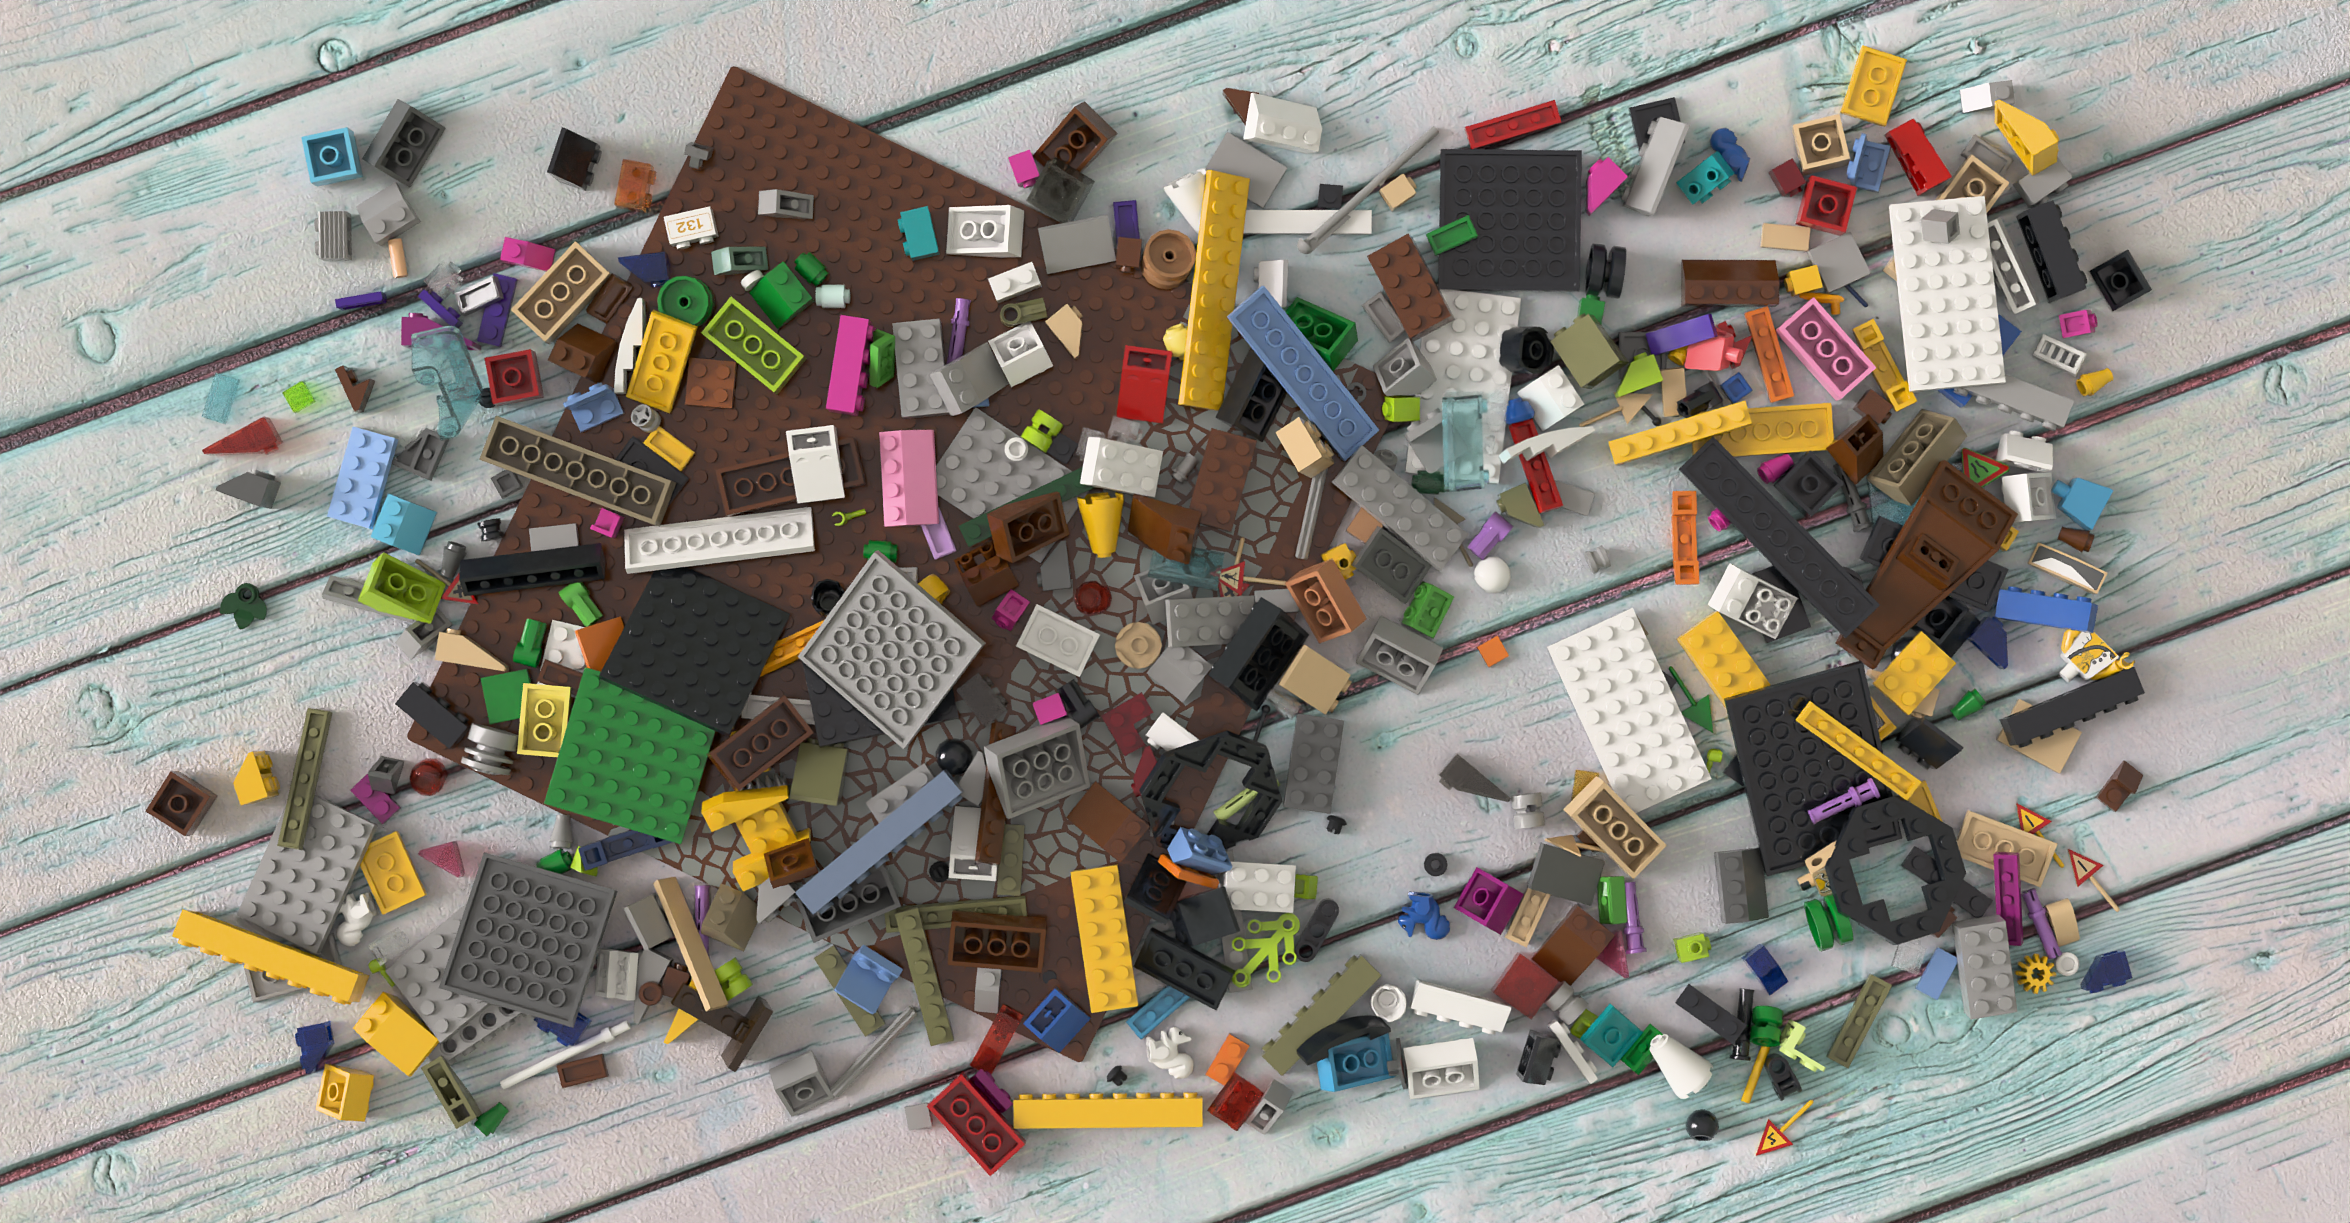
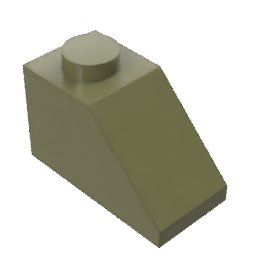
[1496,483,1544,528]

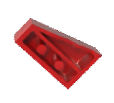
[1885,118,1952,196]

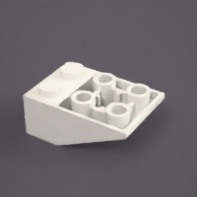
[786,425,845,503]
[1708,563,1798,639]
[949,806,998,881]

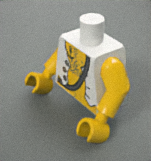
[2059,629,2135,682]

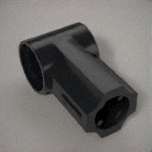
[1677,381,1723,418]
[1057,679,1100,729]

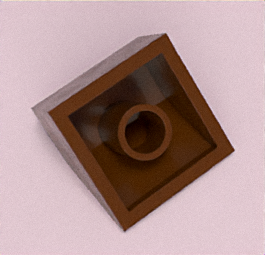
[548,323,618,384]

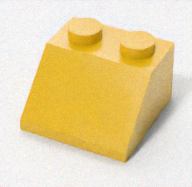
[316,1064,374,1122]

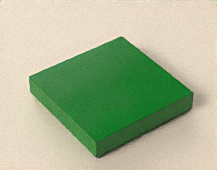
[481,669,531,724]

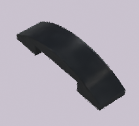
[1296,1015,1391,1066]

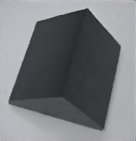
[2089,250,2152,311]

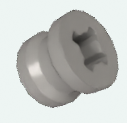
[631,404,661,433]
[1584,545,1611,574]

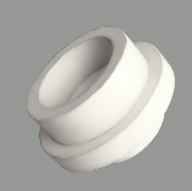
[1005,437,1028,461]

